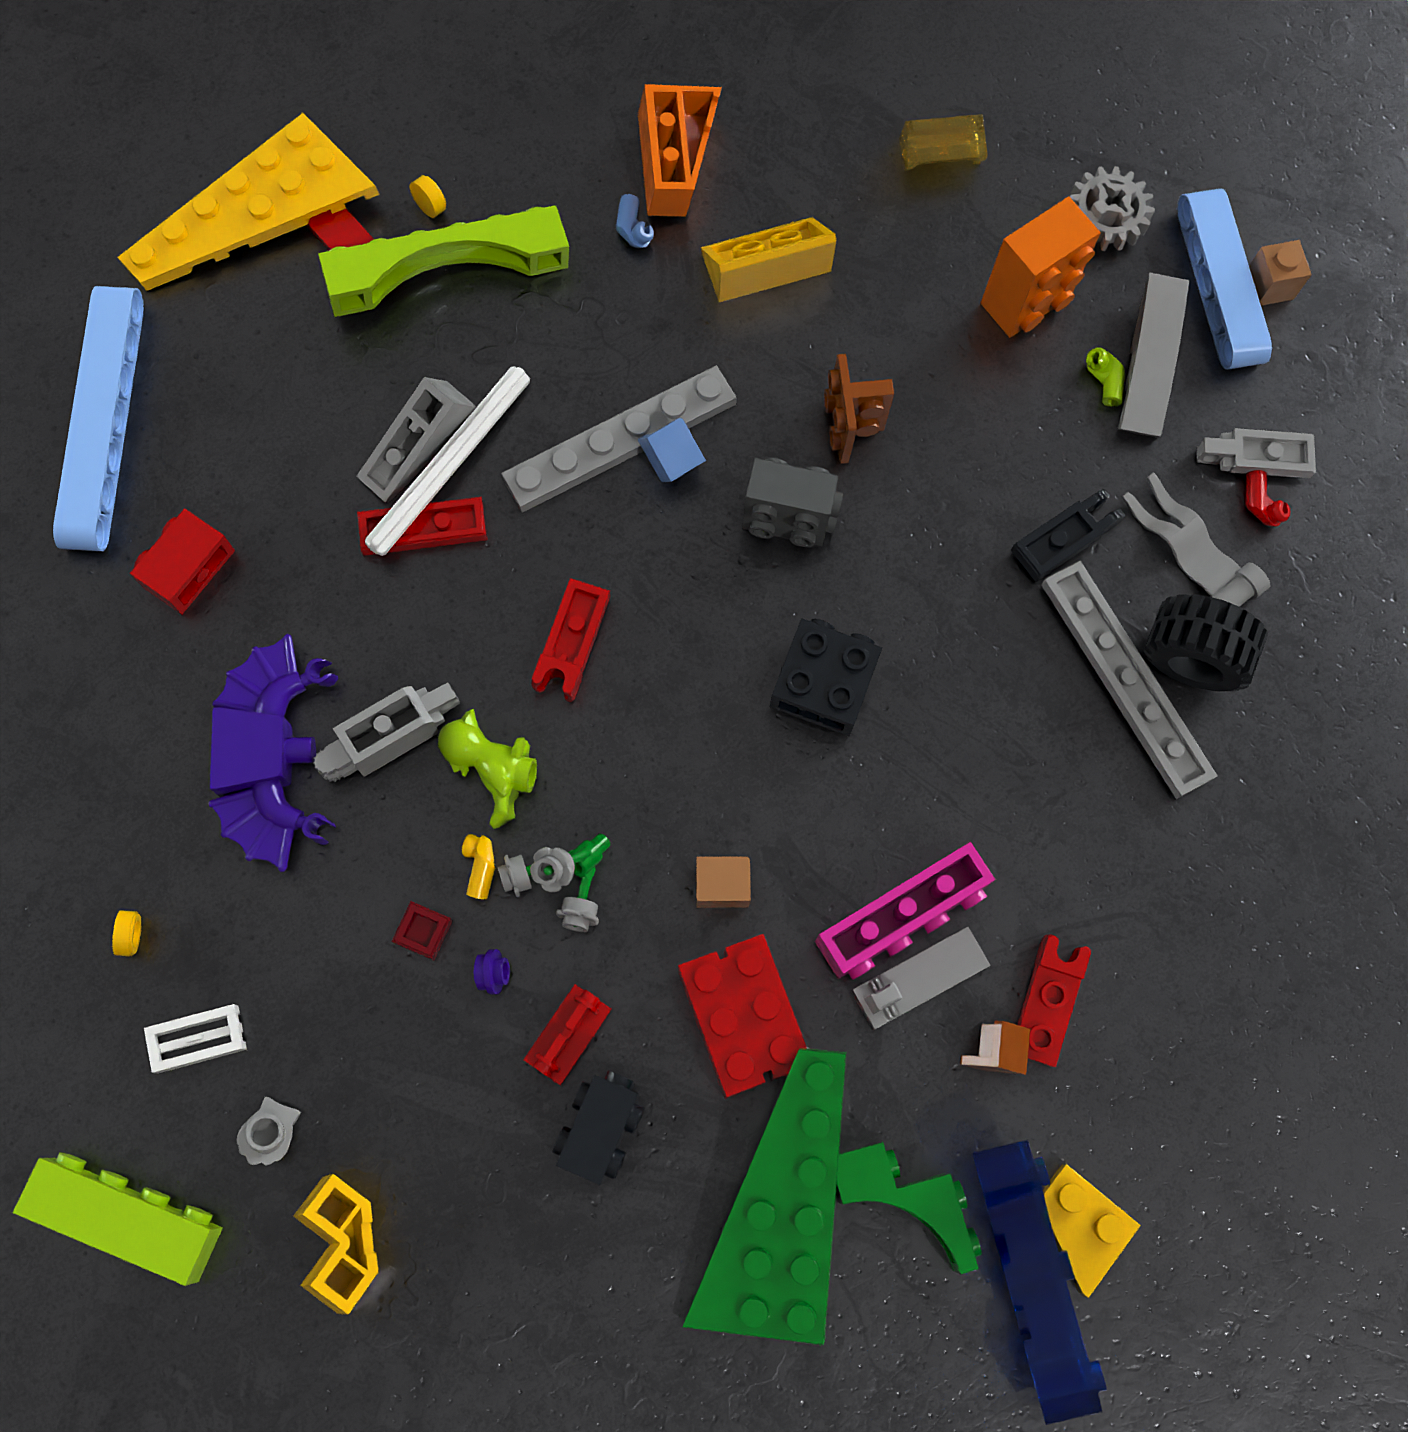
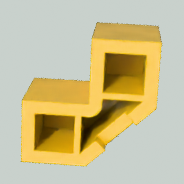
[293,1174,378,1315]

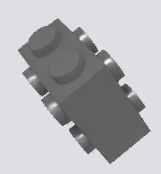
[742,458,843,547]

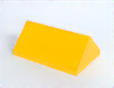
[701,217,836,302]

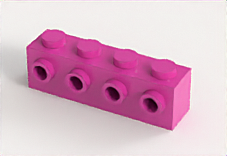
[815,842,996,980]

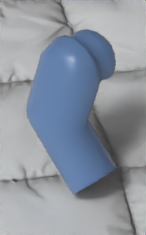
[616,194,654,248]

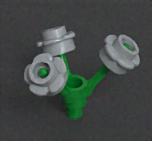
[497,833,611,932]

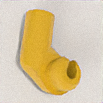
[462,834,495,899]

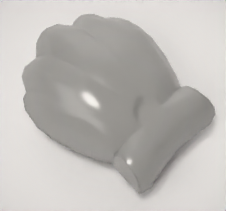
[236,1097,301,1165]

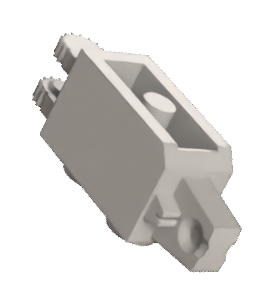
[313,682,460,782]

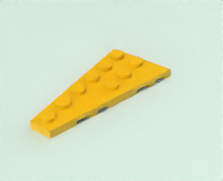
[117,113,379,291]

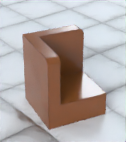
[960,1021,1030,1075]

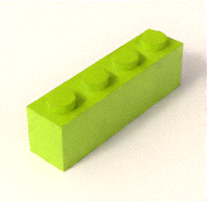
[13,1152,223,1286]

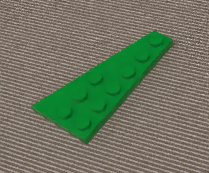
[683,1048,847,1345]

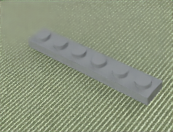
[501,365,737,513]
[1041,561,1218,800]

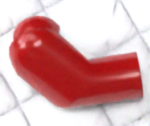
[1245,470,1291,527]

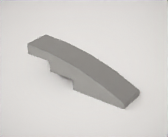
[1118,273,1189,438]

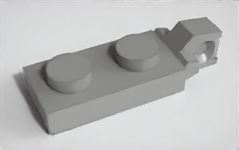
[1196,428,1316,478]

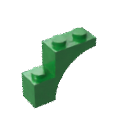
[836,1142,981,1274]

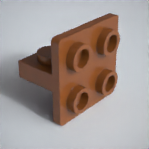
[824,354,894,464]

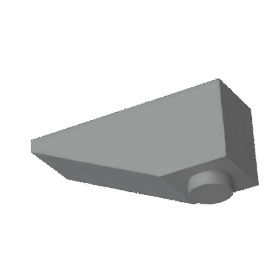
[356,377,476,503]

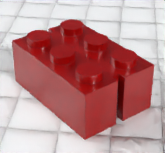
[678,934,807,1099]

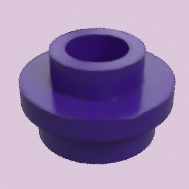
[474,949,510,995]

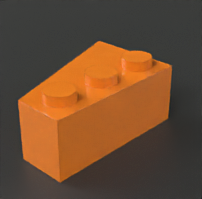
[638,84,722,217]

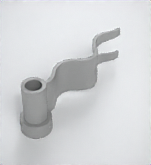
[1122,472,1270,607]

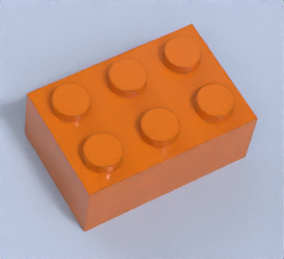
[980,196,1101,338]

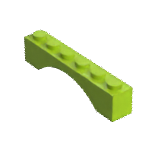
[318,205,569,317]

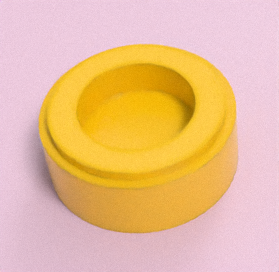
[410,175,446,218]
[112,910,141,957]

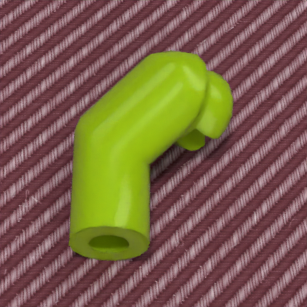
[1086,347,1125,407]

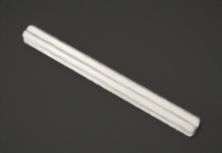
[365,367,530,556]

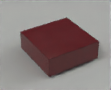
[391,901,453,961]

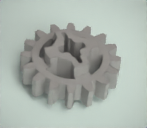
[1070,166,1155,251]

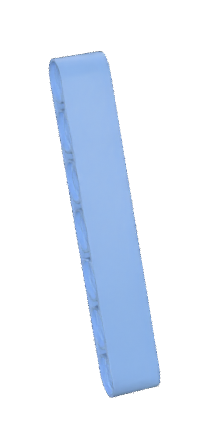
[53,286,144,551]

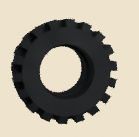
[1144,594,1268,692]

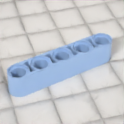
[1177,188,1272,370]

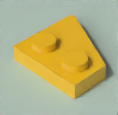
[1035,1164,1141,1298]

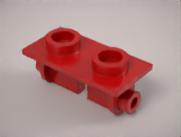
[523,984,612,1086]

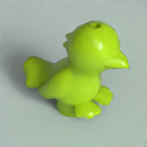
[438,709,537,829]

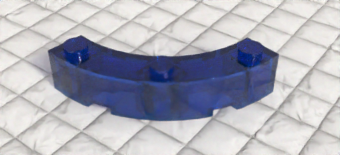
[972,1140,1107,1425]

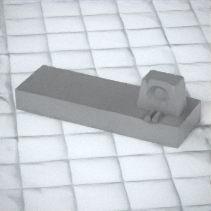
[851,927,991,1031]

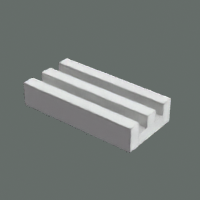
[144,1004,247,1074]

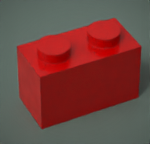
[130,508,235,615]

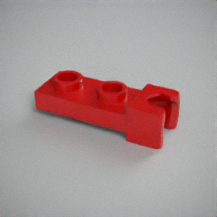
[531,578,611,702]
[1017,935,1091,1068]

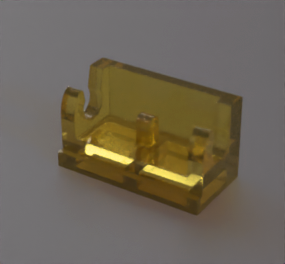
[899,114,988,171]

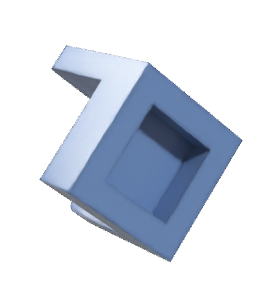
[638,418,706,482]

